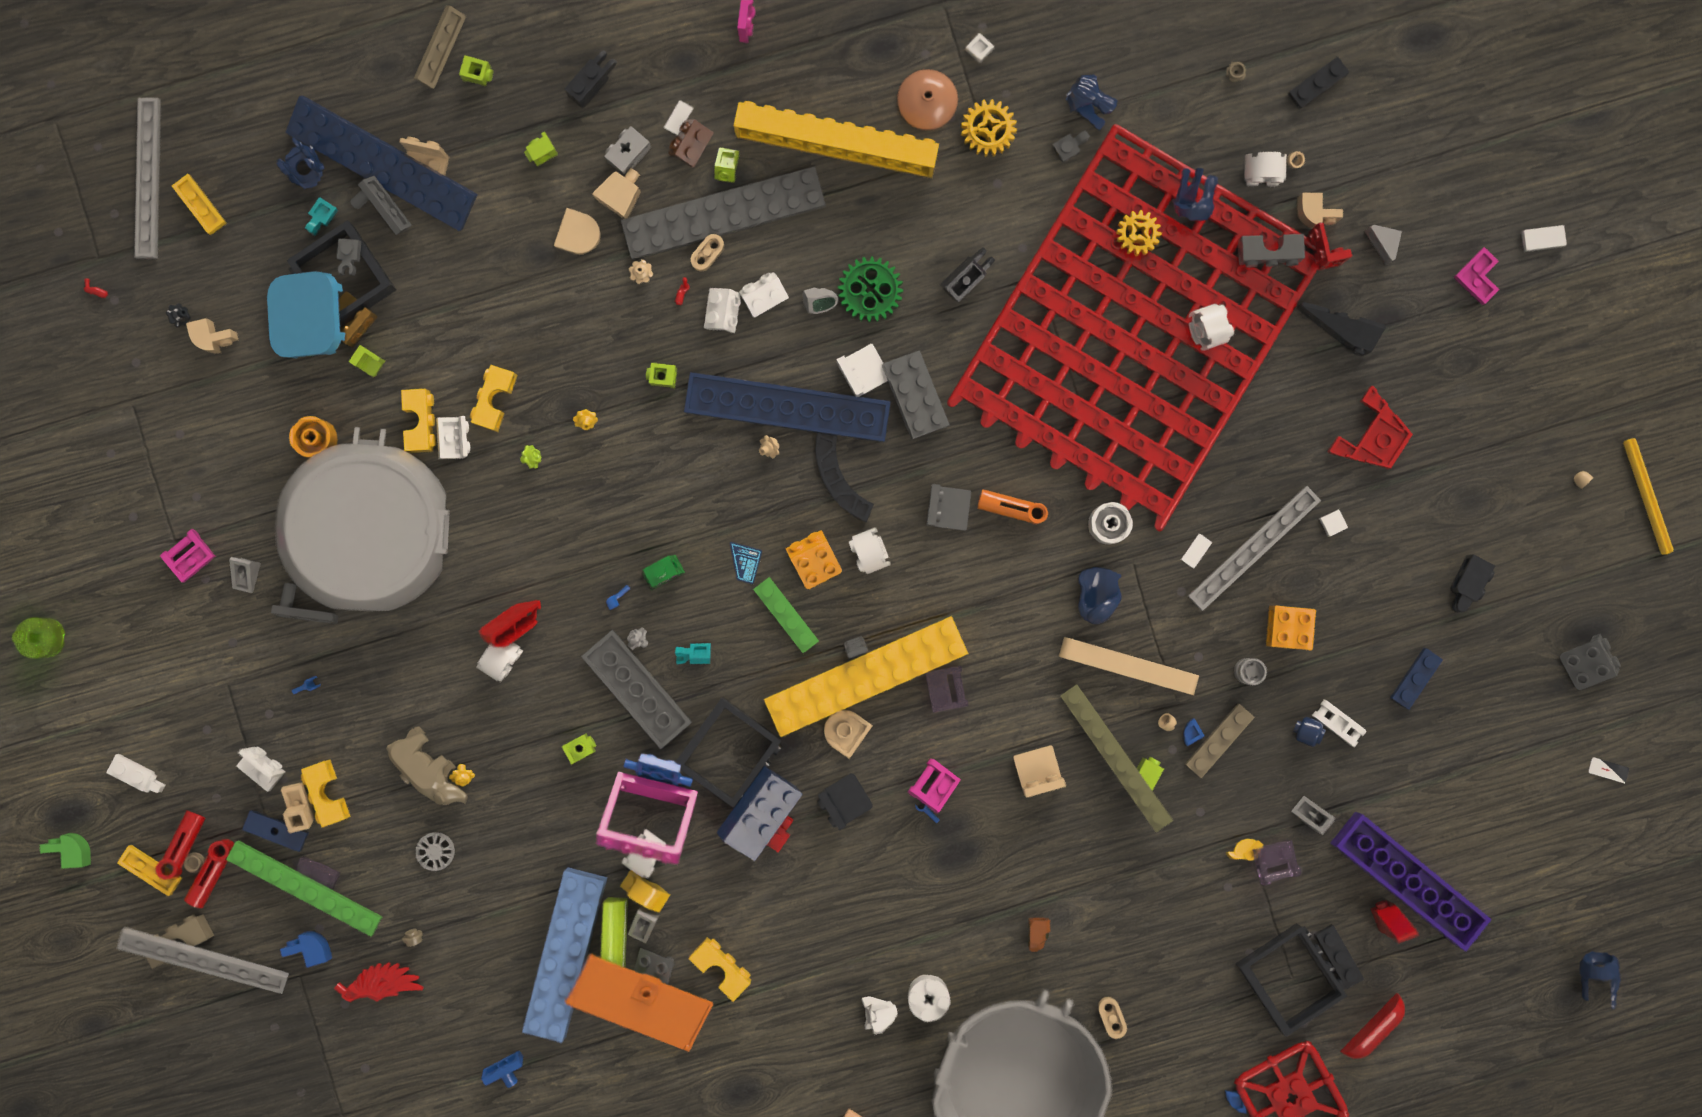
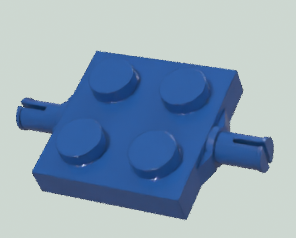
[624,754,693,787]

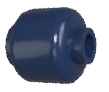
[1293,717,1326,747]

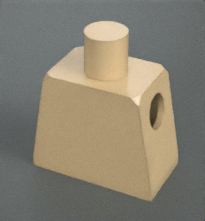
[593,168,640,219]

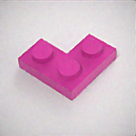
[1454,247,1499,305]

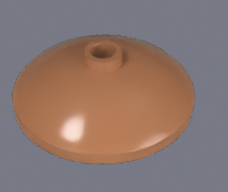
[898,70,958,130]

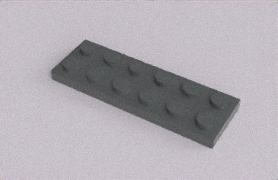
[581,630,692,749]

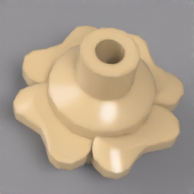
[629,260,653,284]
[759,435,779,459]

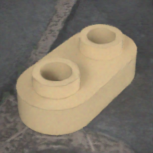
[691,234,724,271]
[1098,997,1127,1039]

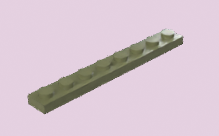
[1061,684,1173,832]

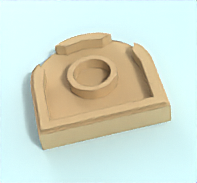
[554,208,601,255]
[824,710,873,759]

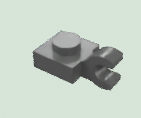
[1052,130,1090,163]

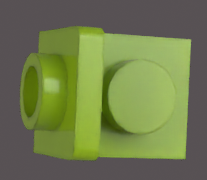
[715,147,739,182]

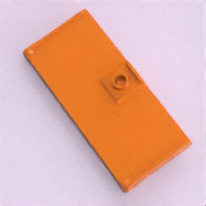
[565,954,713,1052]

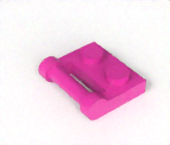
[737,0,756,43]
[160,529,216,583]
[908,758,961,813]

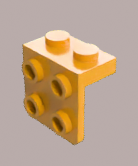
[786,530,842,589]

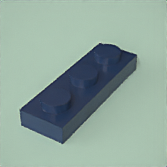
[1390,648,1443,710]

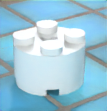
[1244,152,1286,186]
[1189,304,1234,351]
[1088,502,1133,544]
[849,528,890,574]
[476,642,523,682]
[622,829,666,878]
[908,975,950,1022]

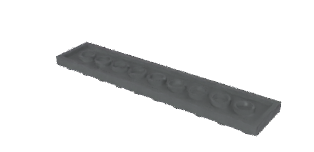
[621,166,826,260]

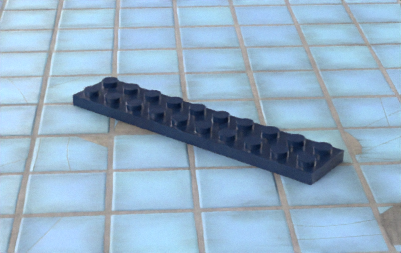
[285,96,478,231]
[684,372,890,442]

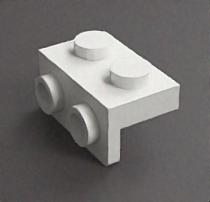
[739,272,789,318]
[704,288,741,333]
[436,416,470,459]

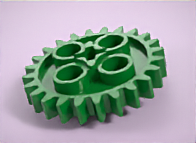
[838,256,903,323]

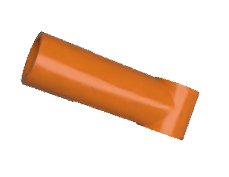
[977,489,1048,524]

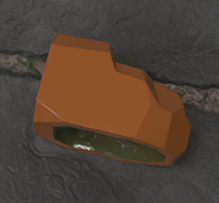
[1028,917,1050,952]

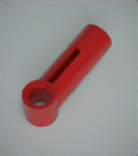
[155,810,206,880]
[184,839,234,908]

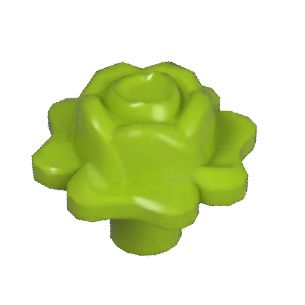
[520,445,541,469]

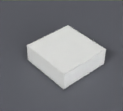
[965,33,994,63]
[1319,510,1348,537]

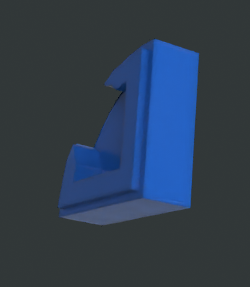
[1183,718,1204,746]
[1225,1091,1247,1113]

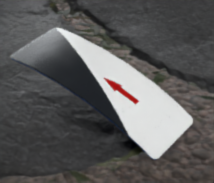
[1589,757,1629,783]

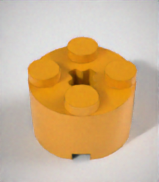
[289,416,337,458]

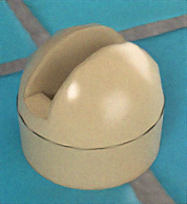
[1287,151,1305,169]
[1574,471,1593,489]
[1158,713,1177,731]

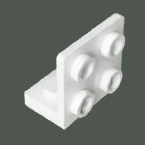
[837,344,888,397]
[237,747,286,792]

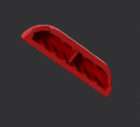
[480,600,541,648]
[1340,993,1405,1059]

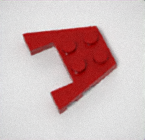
[1328,386,1413,469]

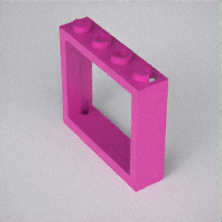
[597,772,698,865]

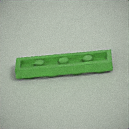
[753,577,819,653]

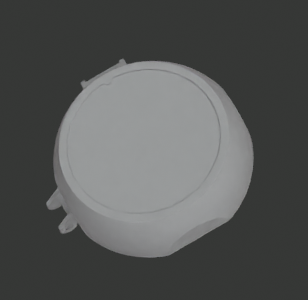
[276,427,450,611]
[933,990,1111,1117]

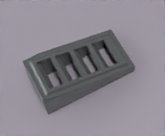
[844,636,868,658]

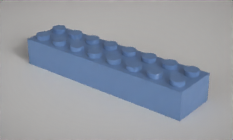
[522,867,607,1042]

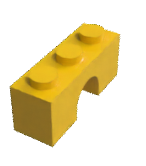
[470,365,518,432]
[401,389,436,453]
[301,760,351,827]
[689,937,751,1001]

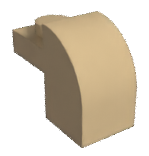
[1297,193,1343,229]
[186,318,238,353]
[281,782,314,833]

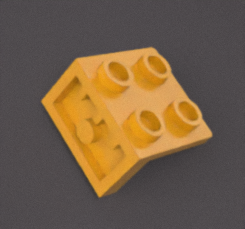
[1266,606,1316,650]

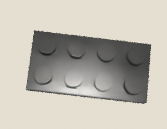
[882,350,949,440]

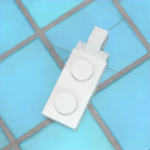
[106,754,165,793]

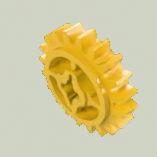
[961,99,1017,157]

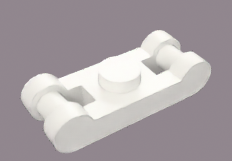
[1312,700,1367,748]

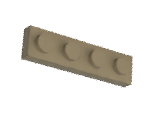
[414,5,466,89]
[1185,704,1255,778]

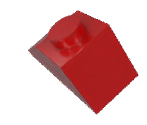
[1370,900,1418,942]

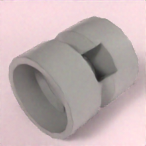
[1234,658,1267,685]

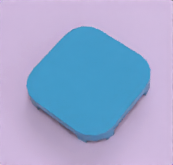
[267,271,345,358]

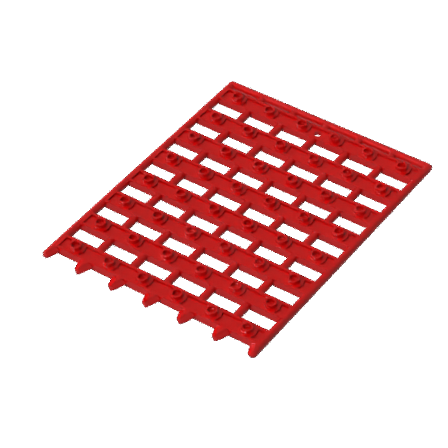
[947,124,1319,531]

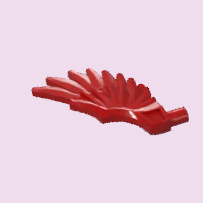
[334,962,424,1002]

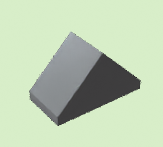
[1365,225,1402,265]
[230,557,261,593]
[1291,796,1335,835]
[628,906,660,943]

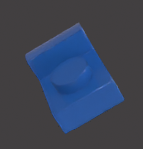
[280,931,332,968]

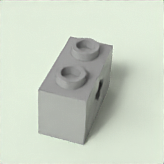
[604,126,651,176]

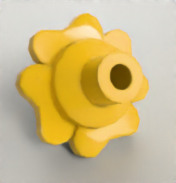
[573,409,598,430]
[449,764,475,787]

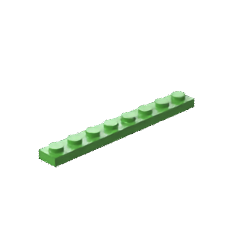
[226,841,382,936]

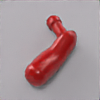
[675,277,690,305]
[83,278,108,298]

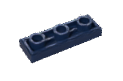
[242,810,309,852]

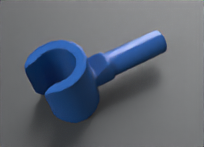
[606,585,630,610]
[292,676,321,694]
[915,804,939,823]

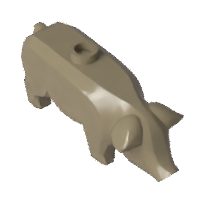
[387,727,468,805]

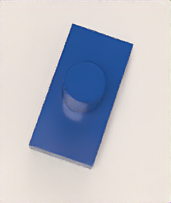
[482,1050,523,1088]

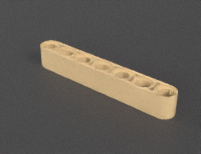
[1059,637,1199,695]

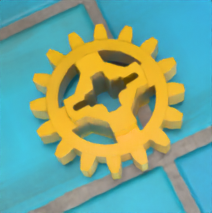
[1116,210,1162,256]

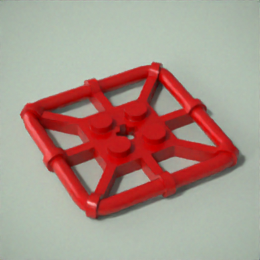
[1234,1040,1349,1117]

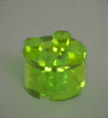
[12,617,65,659]

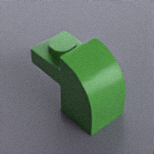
[40,833,91,868]

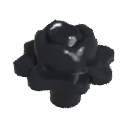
[166,303,191,327]

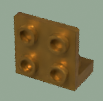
[338,291,378,347]

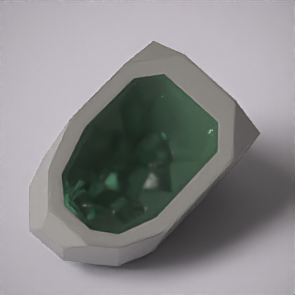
[803,287,838,314]

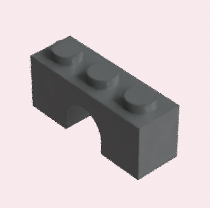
[1238,234,1305,267]

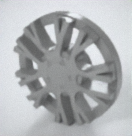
[416,832,455,871]

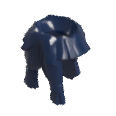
[1066,74,1118,130]
[277,138,324,189]
[1173,168,1218,221]
[1579,951,1621,1009]

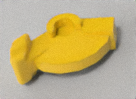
[1226,839,1263,861]

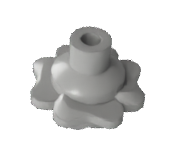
[627,628,648,650]

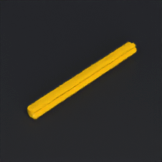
[1623,438,1673,555]

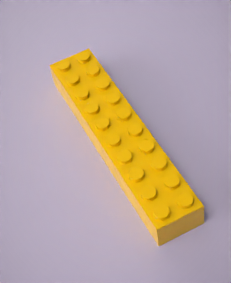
[734,101,939,178]
[764,616,968,737]

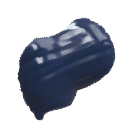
[1078,567,1122,624]

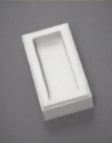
[1521,225,1567,252]

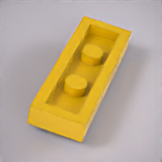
[172,174,226,235]
[117,845,182,896]

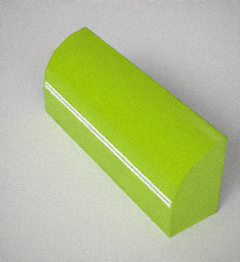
[601,897,628,968]

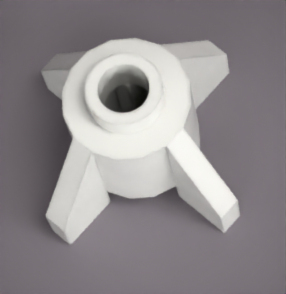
[862,996,897,1034]

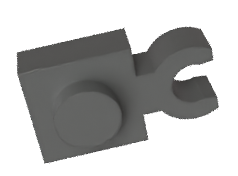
[337,239,361,276]

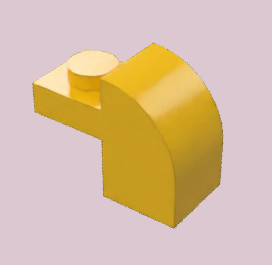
[620,870,670,912]

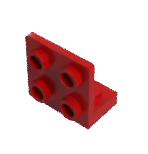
[1307,222,1352,271]

